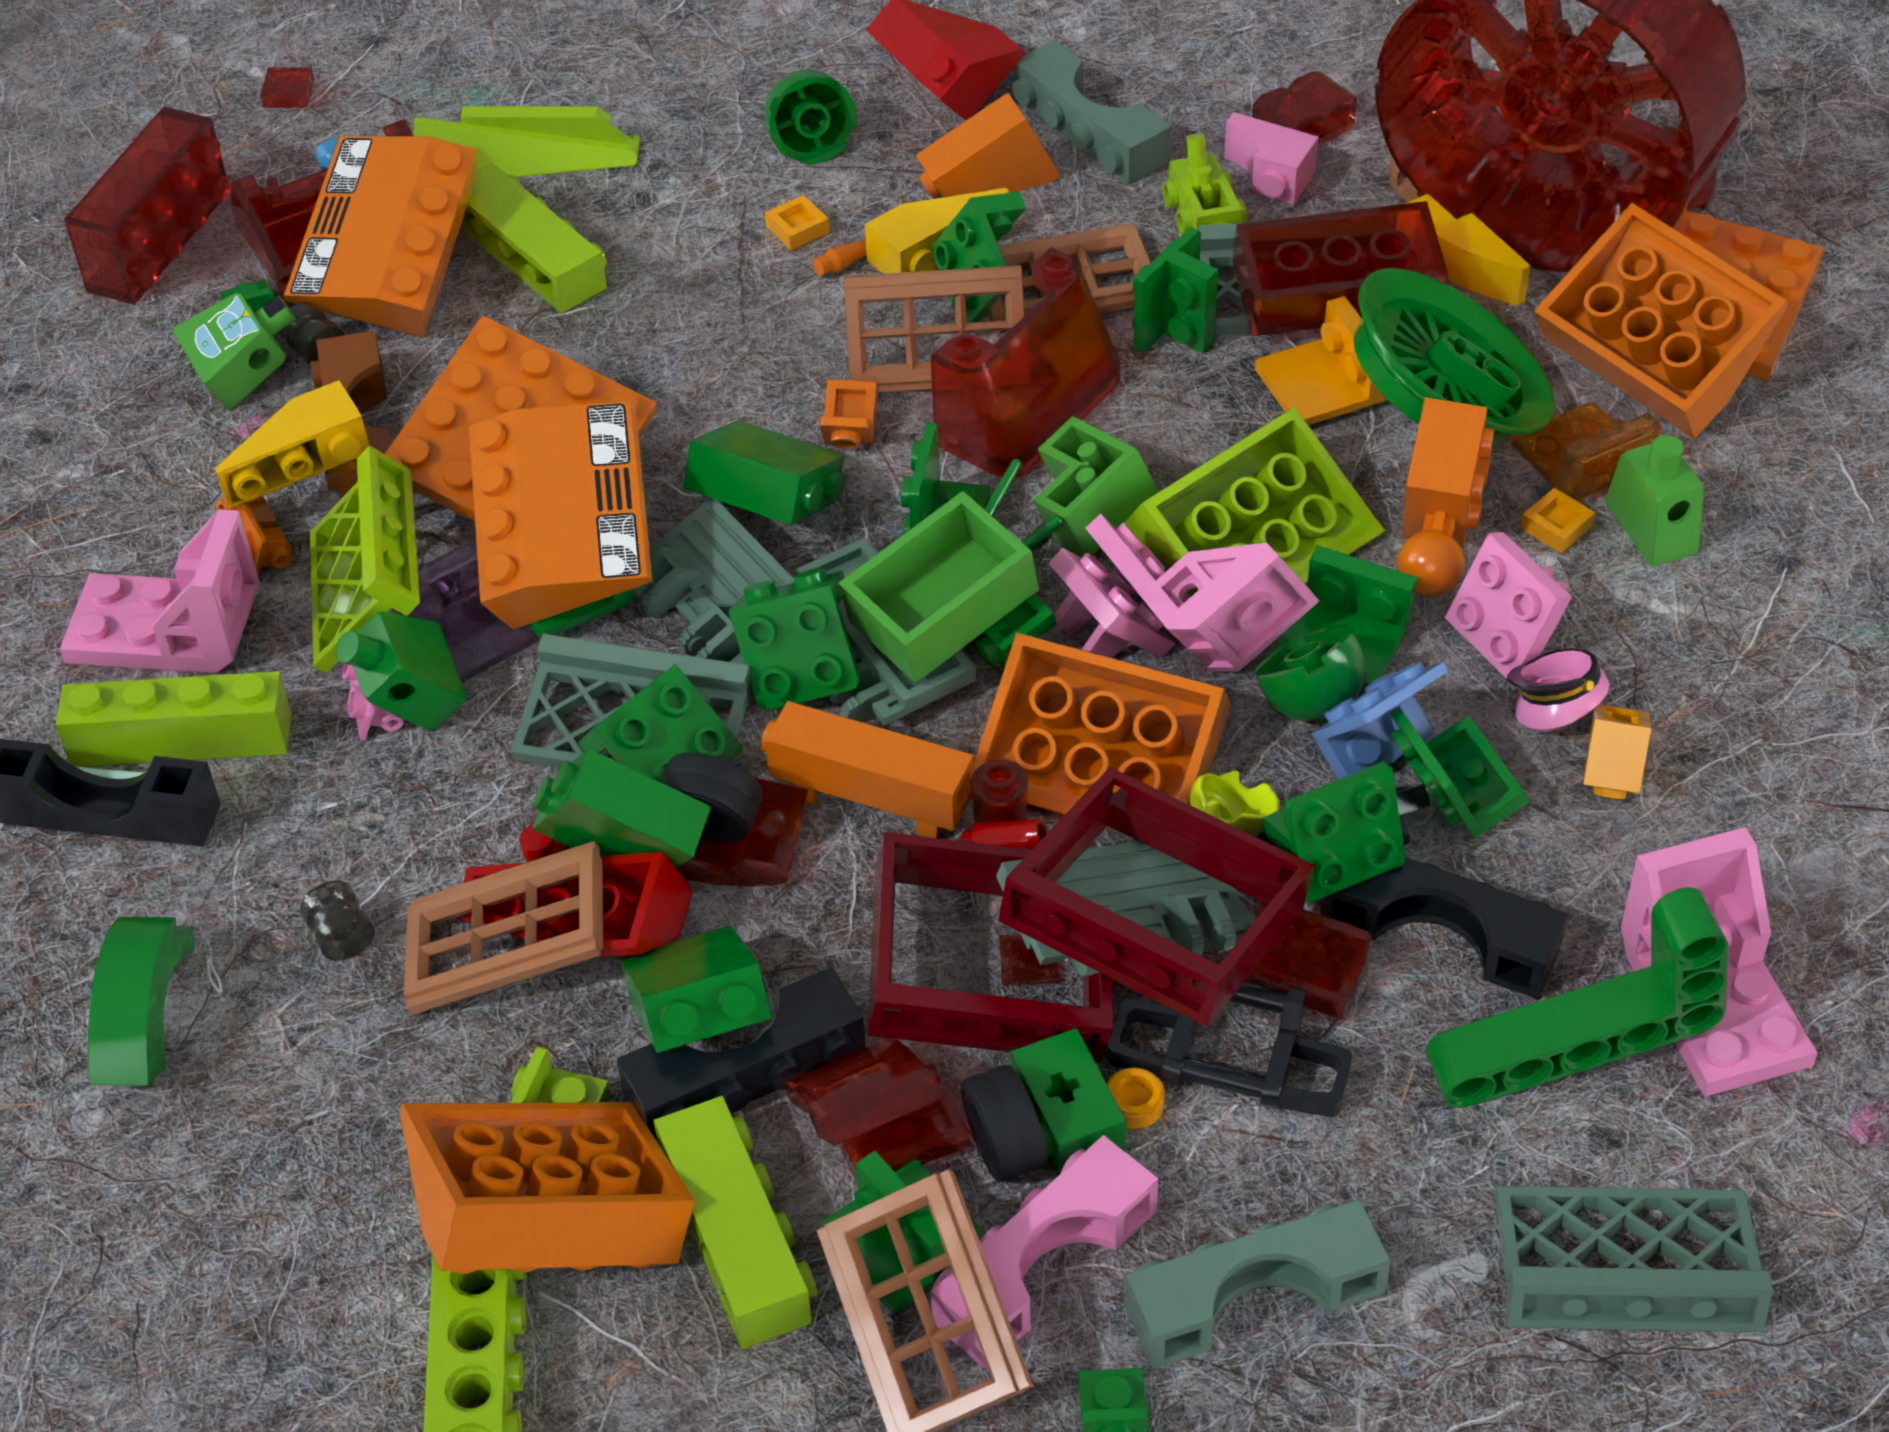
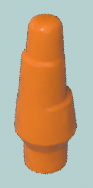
[813,240,866,276]

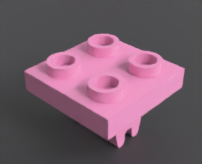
[1445,532,1572,679]
[1049,548,1176,659]

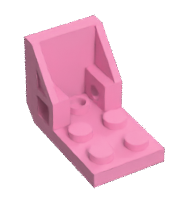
[59,509,260,673]
[1085,514,1320,672]
[1621,827,1818,1097]

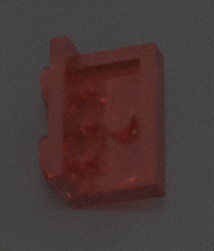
[1245,901,1372,1020]

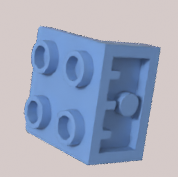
[1311,661,1449,779]

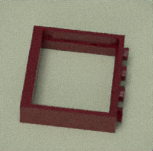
[998,767,1315,1027]
[867,832,1113,1063]

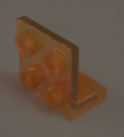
[1512,402,1661,501]

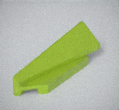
[414,106,641,177]

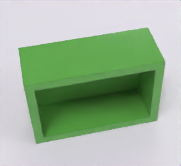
[838,491,1039,684]

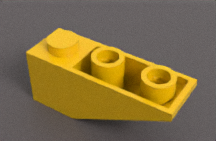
[865,188,1010,274]
[215,380,369,509]

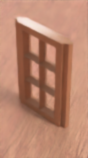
[987,223,1151,332]
[843,265,1027,393]
[404,841,603,1015]
[816,1169,1034,1432]

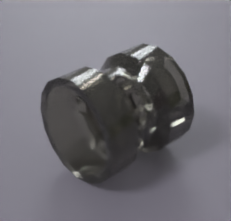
[279,302,345,365]
[300,880,375,961]

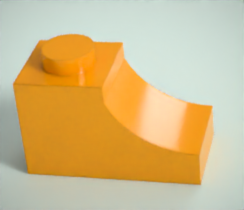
[1583,704,1651,799]

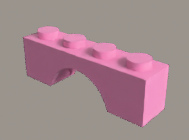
[931,1135,1159,1370]

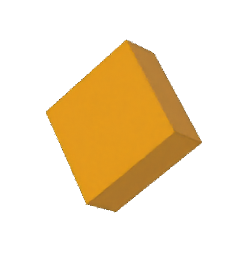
[765,194,830,251]
[1520,487,1596,554]

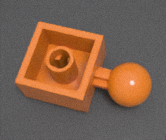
[1397,397,1495,597]

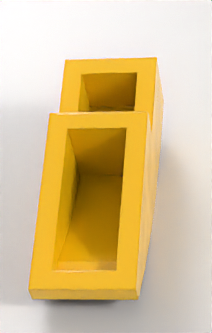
[1393,194,1531,306]

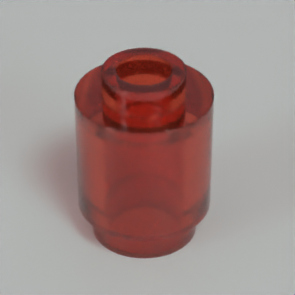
[972,760,1028,822]

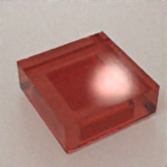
[261,67,314,108]

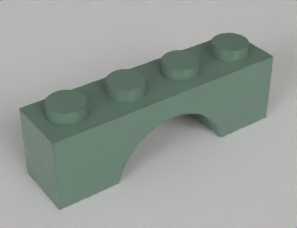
[1012,40,1172,185]
[1124,1199,1391,1370]

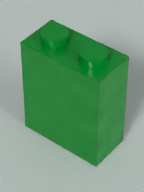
[683,420,846,525]
[532,748,711,868]
[619,925,772,1053]

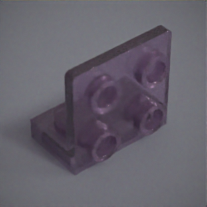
[392,538,539,683]

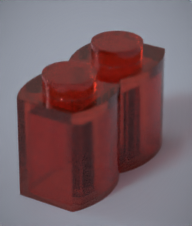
[1251,71,1358,143]

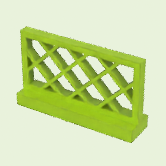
[310,445,420,673]

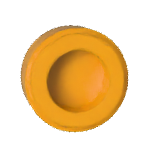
[1106,1068,1165,1129]

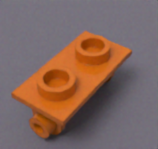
[216,496,293,577]

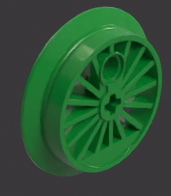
[1354,268,1555,448]

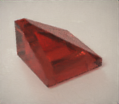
[999,934,1060,986]

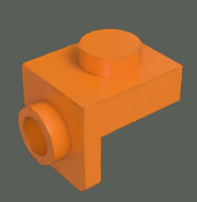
[820,379,879,449]

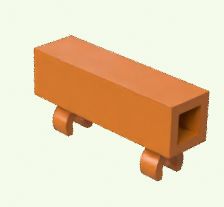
[761,701,975,839]

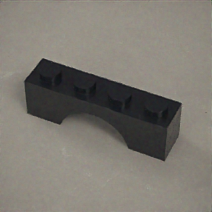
[0,739,221,847]
[1320,858,1568,1000]
[616,967,866,1141]

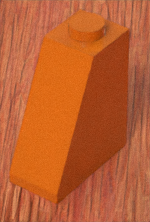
[916,93,1061,199]

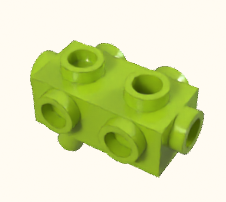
[1162,134,1247,236]

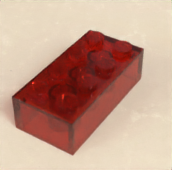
[64,106,230,305]
[1232,201,1449,337]

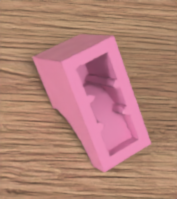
[1224,112,1319,205]

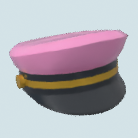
[1507,648,1610,732]

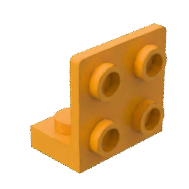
[1255,296,1386,425]

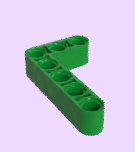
[1425,887,1728,1108]

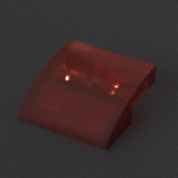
[677,777,808,886]
[785,1038,944,1146]

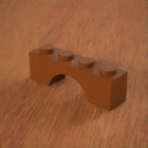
[310,330,393,499]

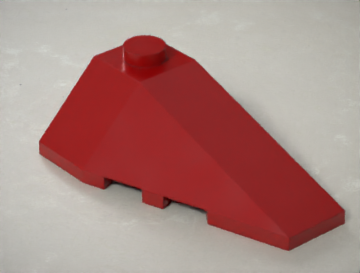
[866,0,1026,121]
[456,851,693,957]

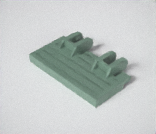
[632,498,795,664]
[795,537,976,726]
[996,841,1251,977]

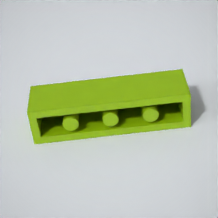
[460,162,607,314]
[55,671,292,767]
[654,1096,818,1350]

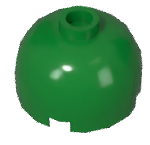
[763,69,857,165]
[1255,624,1366,725]

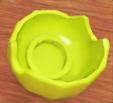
[1190,770,1280,837]

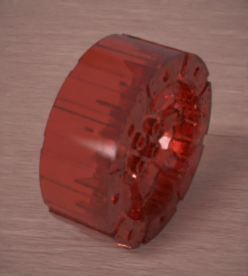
[1375,0,1746,272]

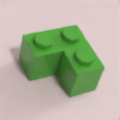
[1033,416,1159,557]

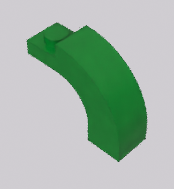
[88,917,194,1086]

